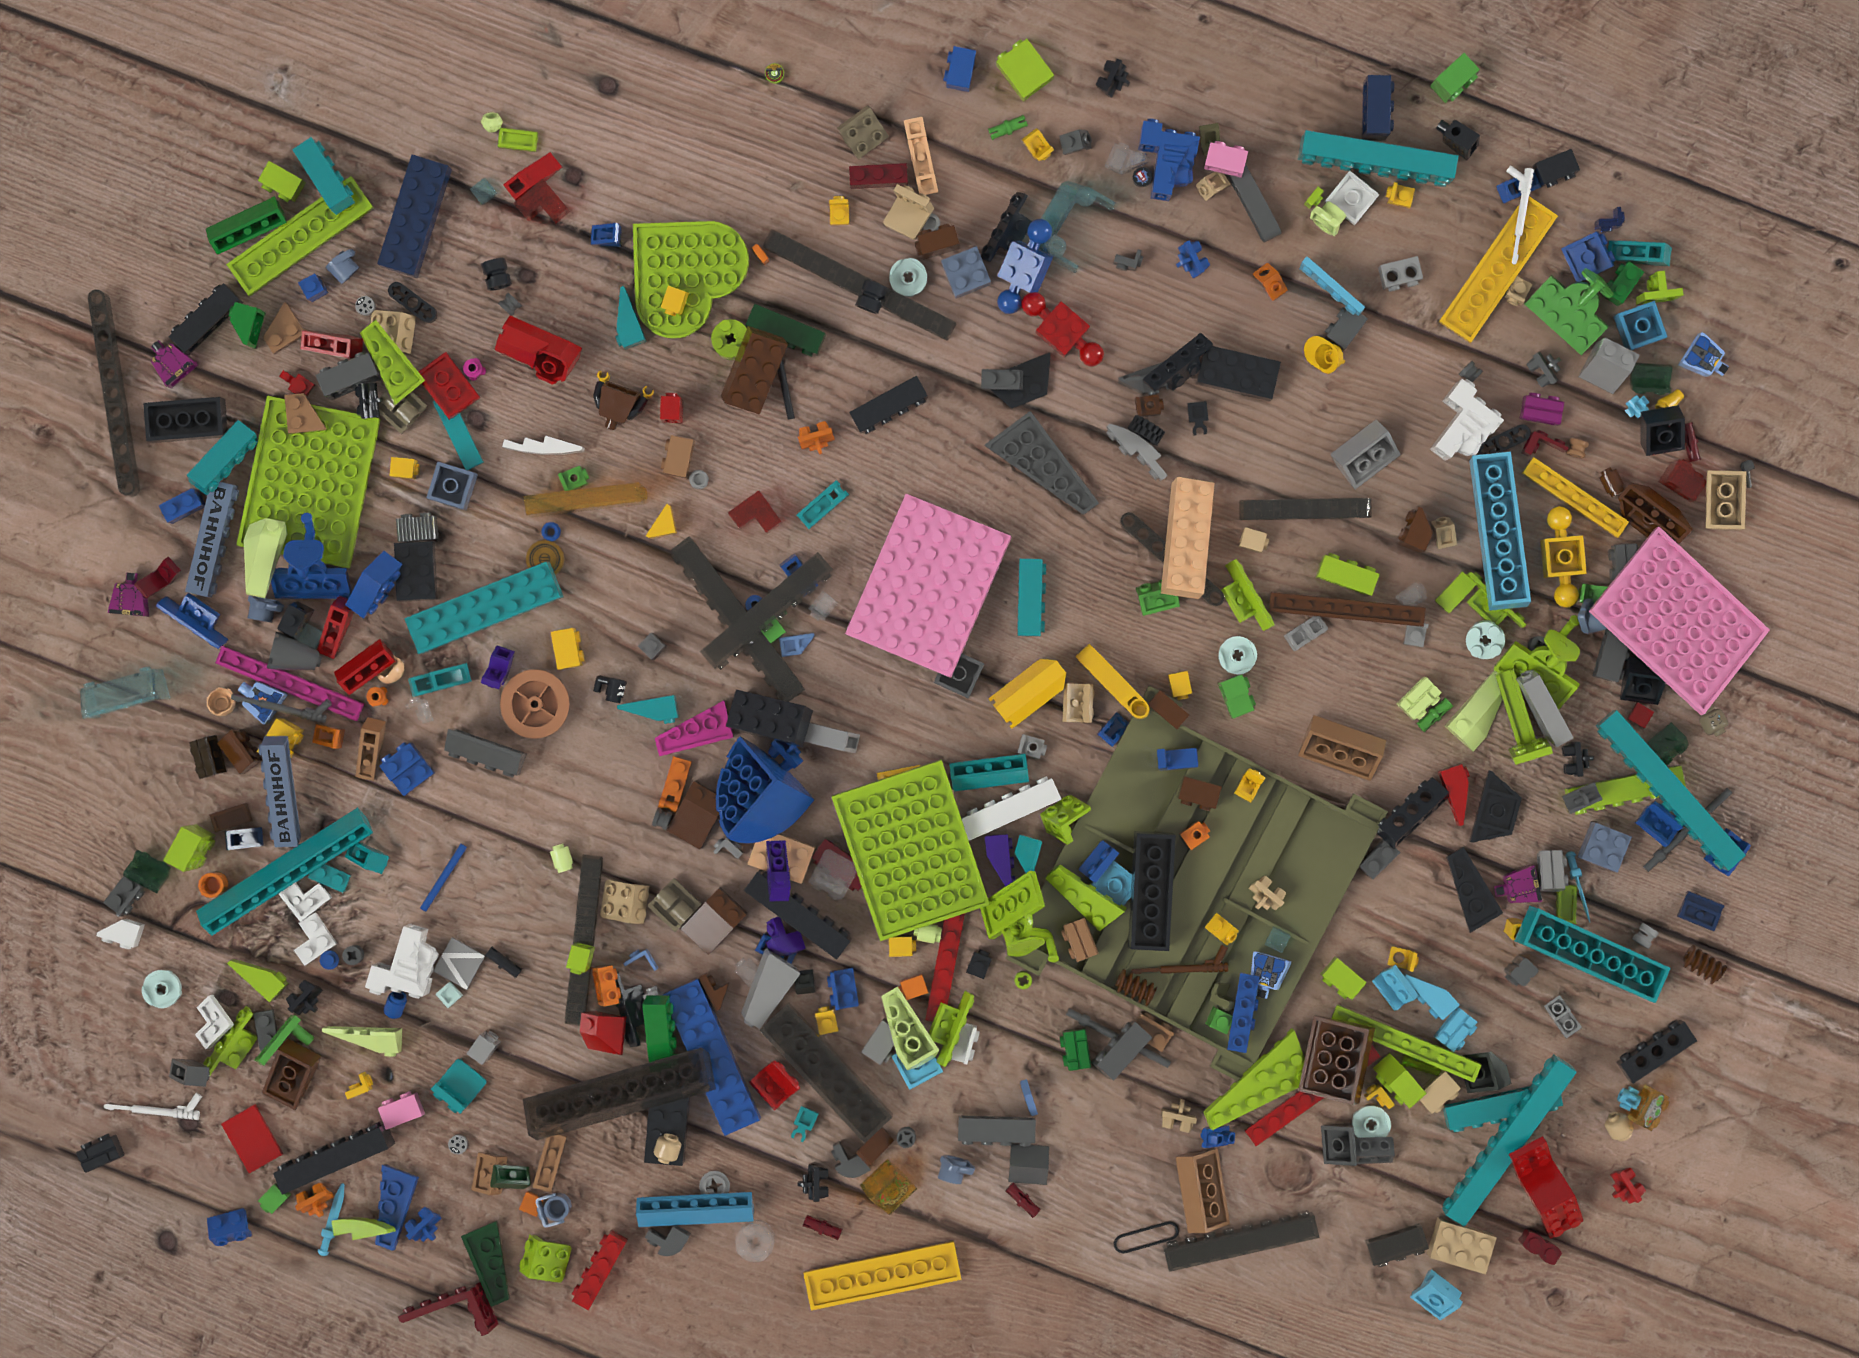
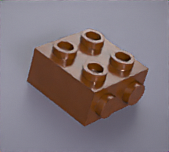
[915,224,960,260]

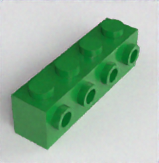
[206,196,287,255]
[642,995,679,1073]

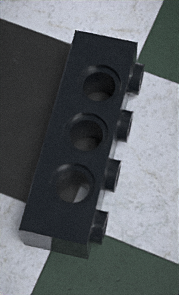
[1377,777,1449,849]
[1616,1020,1697,1084]

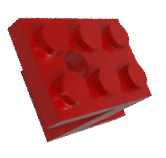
[1509,1136,1584,1239]

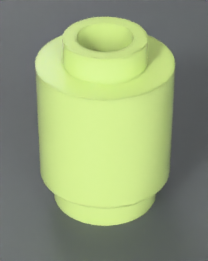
[550,844,573,873]
[913,924,942,944]

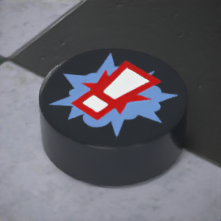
[1132,167,1152,187]

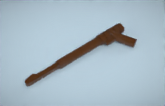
[1131,945,1228,975]

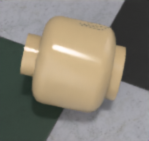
[1605,1112,1634,1141]
[654,1133,681,1164]

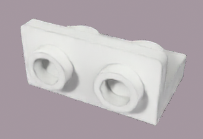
[951,1023,980,1065]

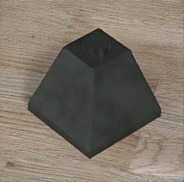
[1461,1052,1512,1093]

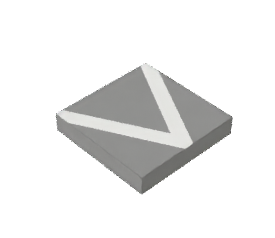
[433,937,485,990]

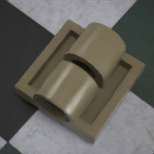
[837,105,889,160]
[379,390,428,434]
[648,878,702,932]

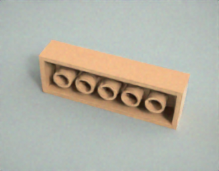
[1161,477,1215,599]

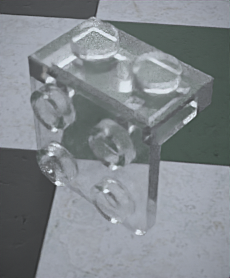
[808,849,857,901]

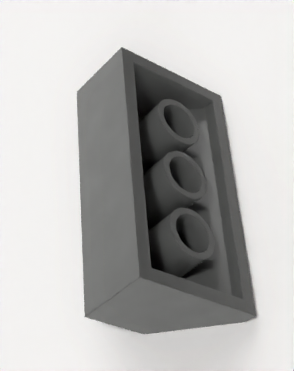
[444,729,527,778]

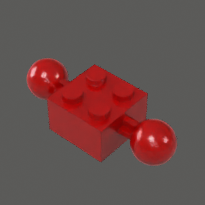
[1021,292,1104,367]

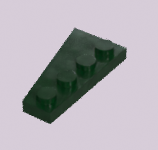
[461,1220,510,1307]

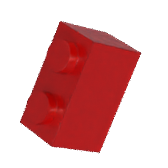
[660,393,684,423]

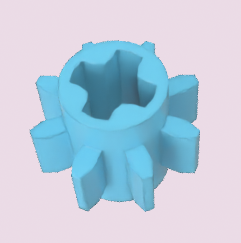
[1625,395,1650,418]
[1617,1086,1642,1111]

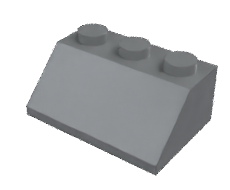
[1330,420,1401,489]

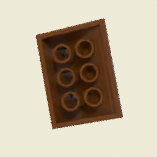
[1298,1015,1375,1105]

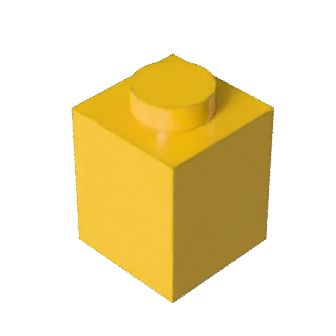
[661,286,689,317]
[389,457,420,480]
[1167,671,1192,700]
[889,935,916,957]

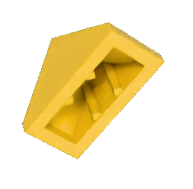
[646,504,677,539]

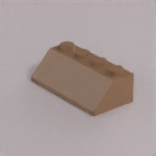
[1298,715,1386,781]
[1176,1148,1230,1233]

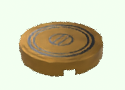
[526,540,565,575]

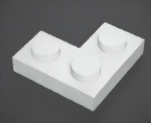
[278,882,332,922]
[294,912,338,966]
[195,995,234,1049]

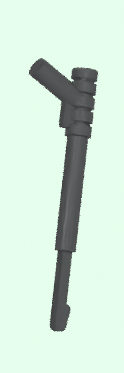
[231,694,332,724]

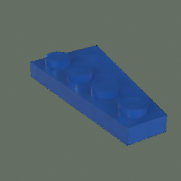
[375,1164,419,1251]

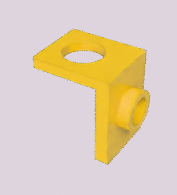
[1387,946,1419,972]

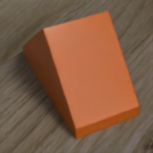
[312,724,345,749]

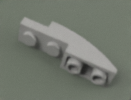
[1106,424,1168,482]

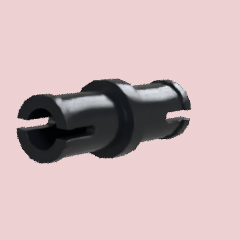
[485,946,523,979]

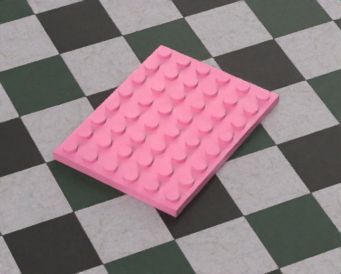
[845,494,1012,678]
[1589,527,1770,715]

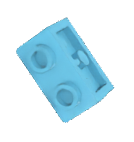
[1372,965,1419,1011]

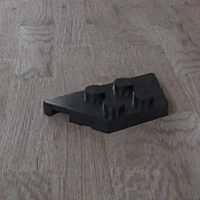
[991,352,1051,409]
[1469,770,1522,843]

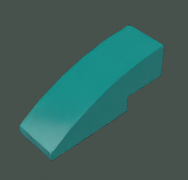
[408,663,472,698]

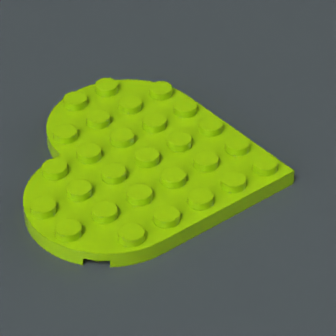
[633,221,749,339]

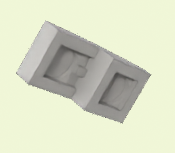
[1284,616,1328,651]

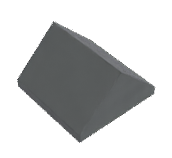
[1321,1123,1357,1166]
[1008,1143,1049,1185]

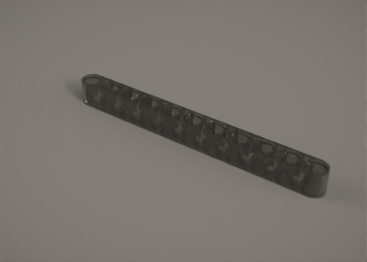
[762,229,957,341]
[88,289,140,497]

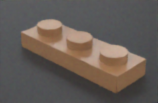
[533,1131,567,1193]

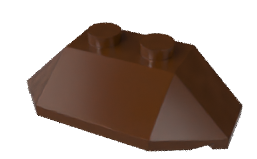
[1618,482,1692,544]

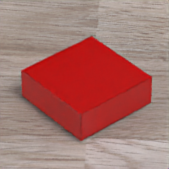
[1627,702,1654,729]

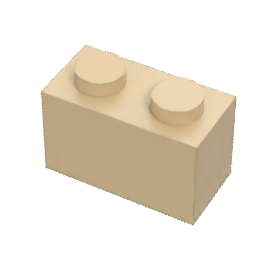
[1419,1070,1461,1114]

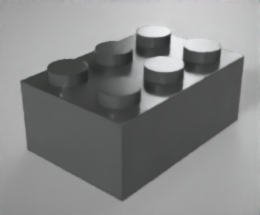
[315,351,382,400]

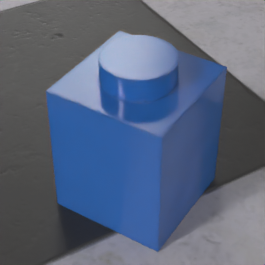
[298,273,328,302]

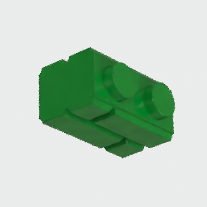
[1059,1028,1091,1071]

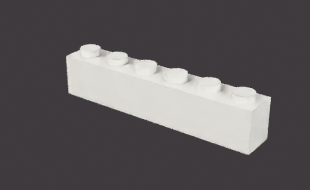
[961,776,1061,841]

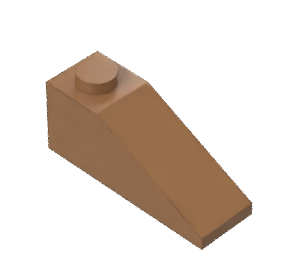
[355,717,386,781]

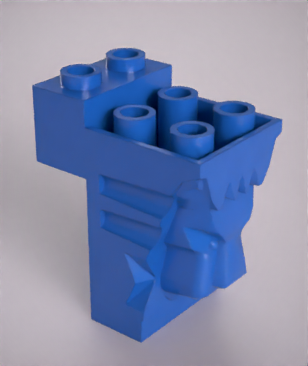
[1138,119,1200,201]

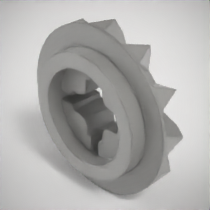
[699,1171,730,1194]

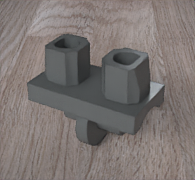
[1526,351,1561,387]
[1562,782,1603,814]

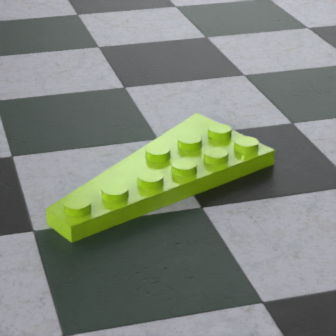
[1203,1028,1305,1130]

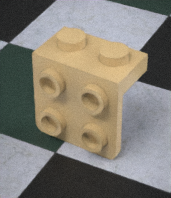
[883,184,934,240]
[370,310,416,354]
[600,880,649,924]

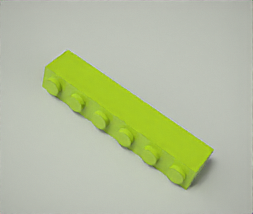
[1564,765,1686,815]

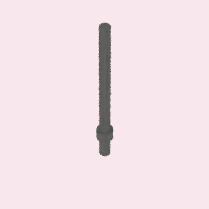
[1643,788,1732,872]
[1066,1008,1171,1068]

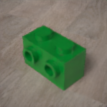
[1602,261,1644,307]

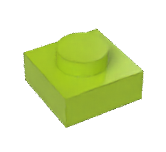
[1304,187,1324,209]

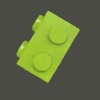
[519,1234,572,1283]

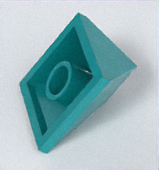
[1014,835,1042,873]

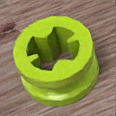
[1014,971,1032,989]

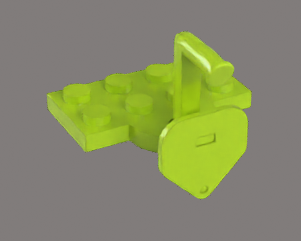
[1493,615,1580,710]
[980,871,1059,962]

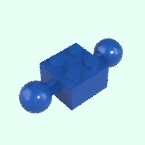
[997,219,1053,314]

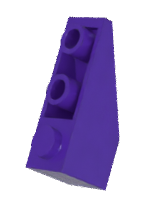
[985,834,1016,887]
[766,840,791,901]

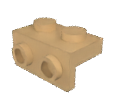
[1063,683,1095,723]

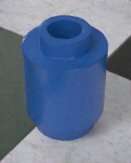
[383,991,407,1019]

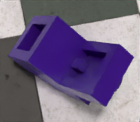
[481,645,515,689]
[766,917,806,956]

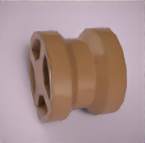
[1566,438,1589,459]

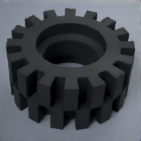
[1128,415,1165,446]

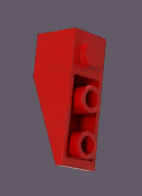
[503,152,563,203]

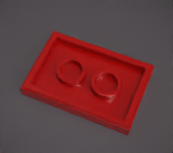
[418,352,480,420]
[221,1104,283,1174]

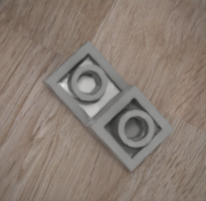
[1544,995,1582,1039]

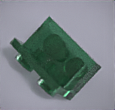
[1629,363,1673,395]
[1647,722,1689,766]
[123,850,171,893]

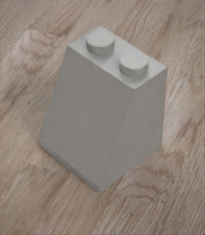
[1578,337,1640,394]

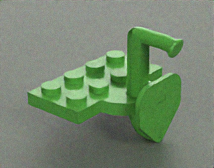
[1525,268,1613,355]

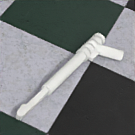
[1506,166,1534,265]
[104,1093,202,1120]

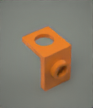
[1253,263,1288,301]

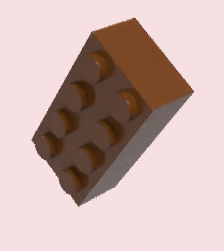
[721,326,788,414]

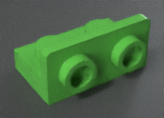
[1136,579,1180,616]

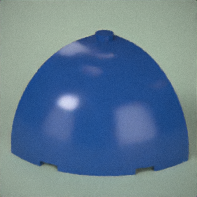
[716,736,815,843]

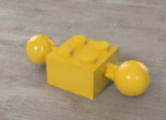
[1540,506,1587,608]

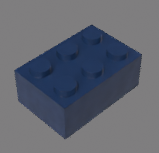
[1362,75,1394,140]

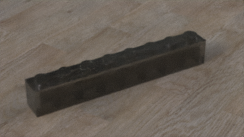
[700,552,833,670]
[1163,1210,1320,1272]

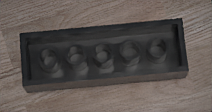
[1128,831,1176,951]
[743,870,852,960]
[273,1121,395,1195]

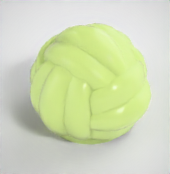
[481,112,503,133]

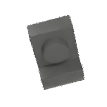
[831,1141,871,1178]
[645,1225,691,1256]

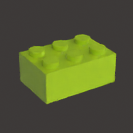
[163,824,216,872]

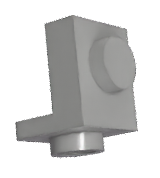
[713,838,744,859]

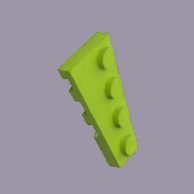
[360,320,425,405]
[1045,865,1127,931]

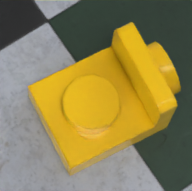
[1385,182,1415,208]
[829,196,849,226]
[815,1006,839,1035]
[345,1072,373,1100]
[1364,1084,1395,1109]

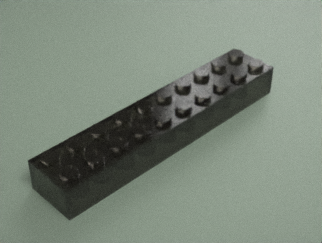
[523,1047,716,1140]

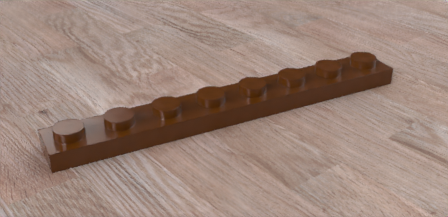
[1269,592,1426,627]

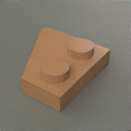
[263,302,304,354]
[284,393,326,434]

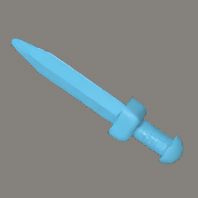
[1565,851,1590,923]
[318,1183,345,1256]

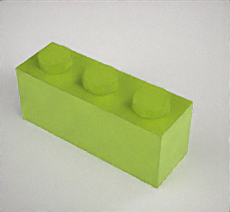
[1316,553,1380,596]

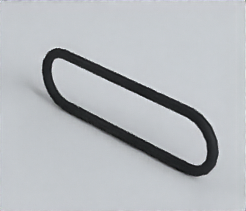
[1114,1221,1179,1254]

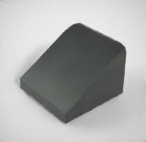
[795,969,815,995]

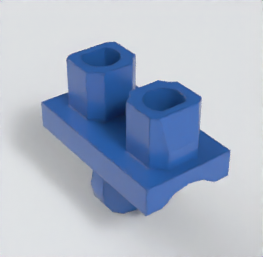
[1176,240,1210,278]
[768,740,804,772]
[1201,1125,1235,1148]
[404,1207,442,1242]

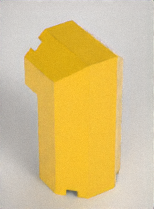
[988,659,1066,729]

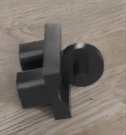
[1096,59,1130,98]
[355,383,383,419]
[1562,742,1595,777]
[286,980,323,1015]
[797,1164,829,1202]

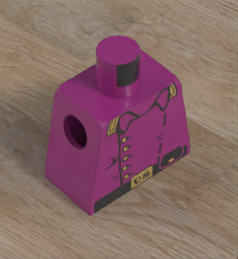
[151,340,198,389]
[108,573,149,617]
[1494,865,1542,903]

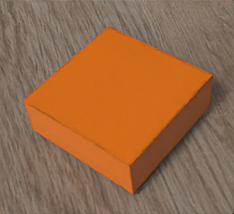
[752,244,769,265]
[519,1191,544,1217]

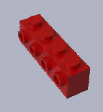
[572,1230,628,1311]

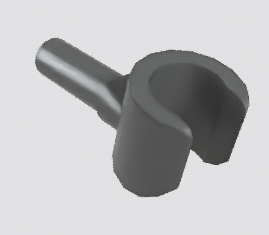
[1740,460,1755,488]

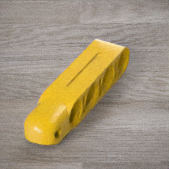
[1075,644,1150,719]

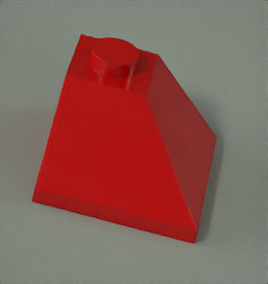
[580,1011,626,1055]

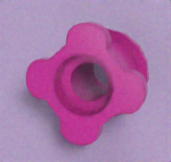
[463,358,486,381]

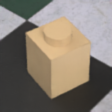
[1238,527,1269,553]

